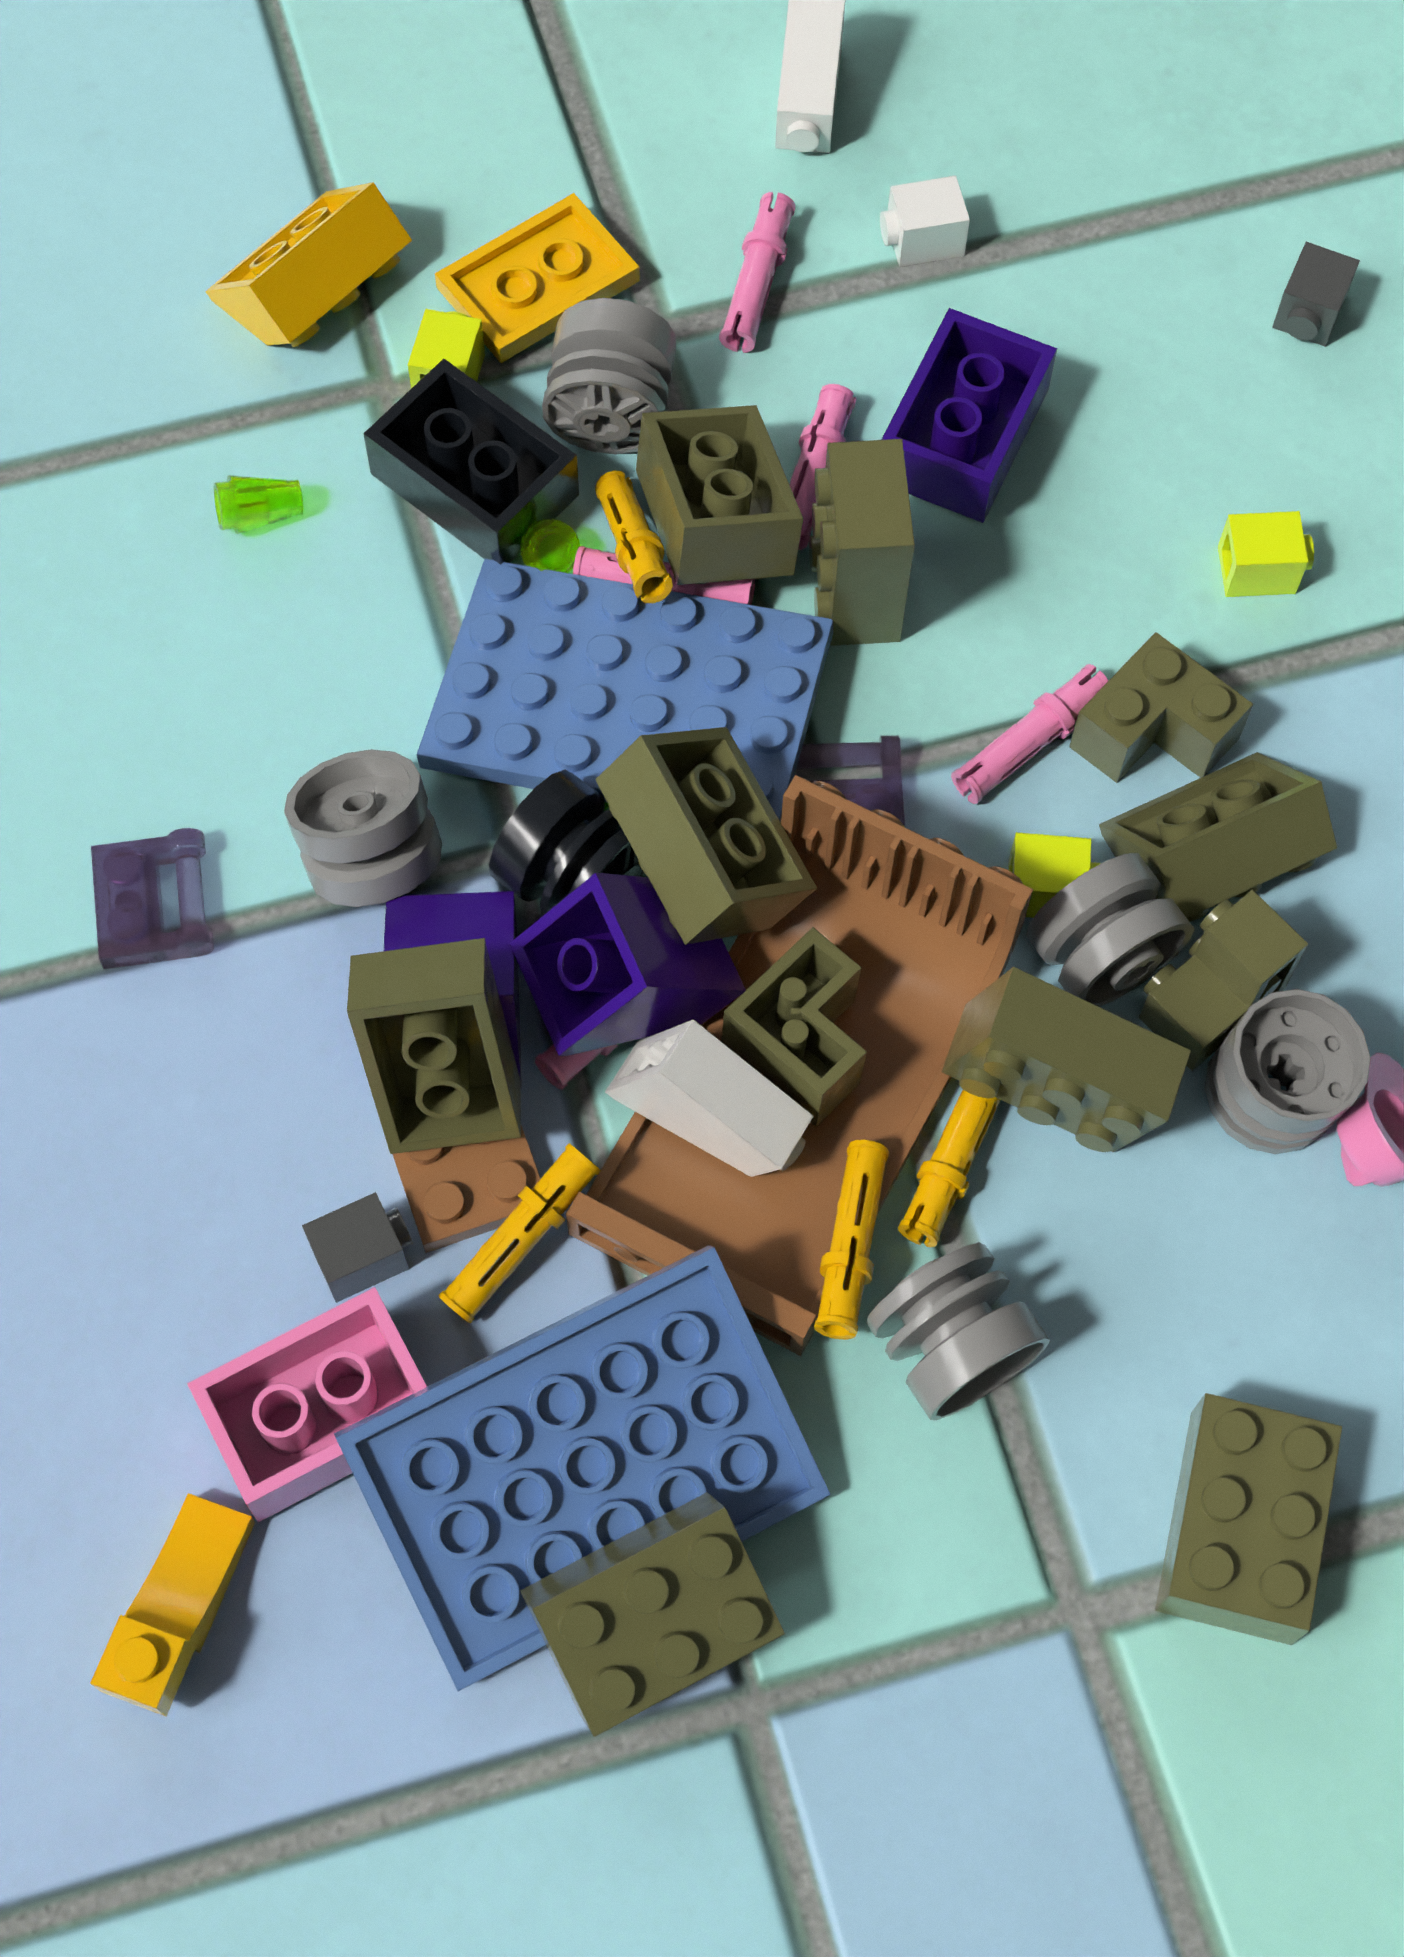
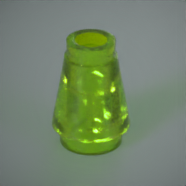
[213,475,303,534]

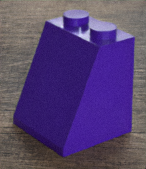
[510,873,746,1056]
[383,891,522,1089]

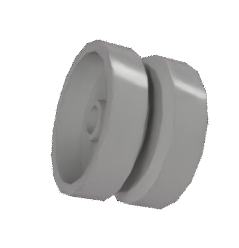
[284,749,442,907]
[1026,853,1194,1007]

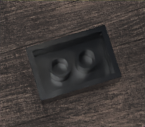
[363,359,579,564]

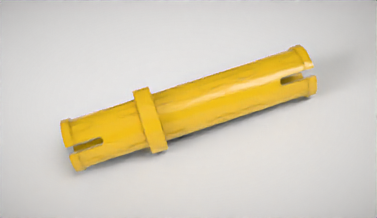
[595,470,673,603]
[898,1089,1000,1248]
[814,1140,889,1340]
[438,1143,601,1324]

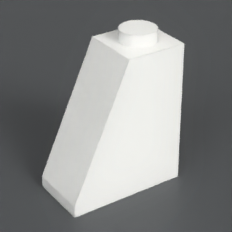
[775,0,846,153]
[605,1019,813,1177]

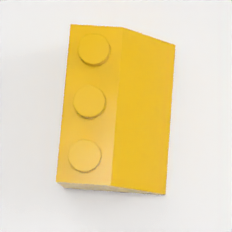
[205,182,412,347]

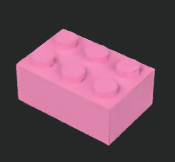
[187,1287,427,1523]

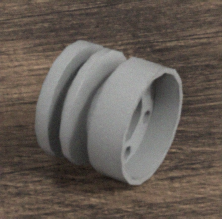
[542,298,676,454]
[1204,989,1370,1154]
[867,1242,1050,1420]

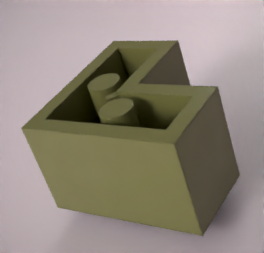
[1069,632,1253,783]
[1139,890,1308,1071]
[721,927,867,1127]

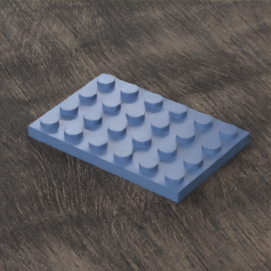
[416,559,833,823]
[334,1245,831,1691]

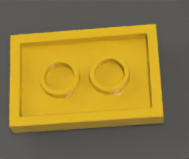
[435,193,640,363]

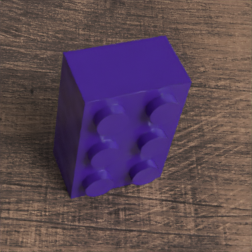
[881,308,1057,523]

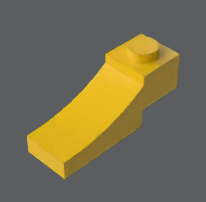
[90,1493,255,1717]

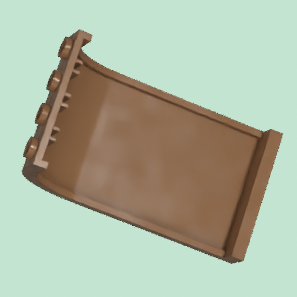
[566,775,1033,1356]

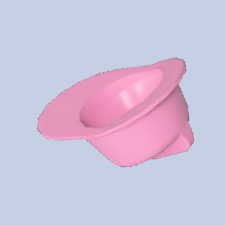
[1337,1052,1404,1187]

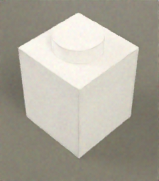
[880,175,970,267]

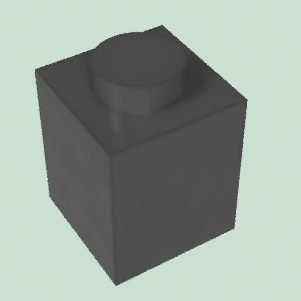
[1272,241,1360,347]
[302,1192,413,1303]

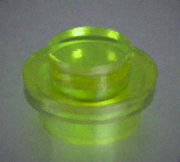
[521,519,580,573]

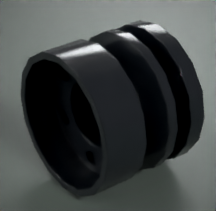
[488,769,644,915]

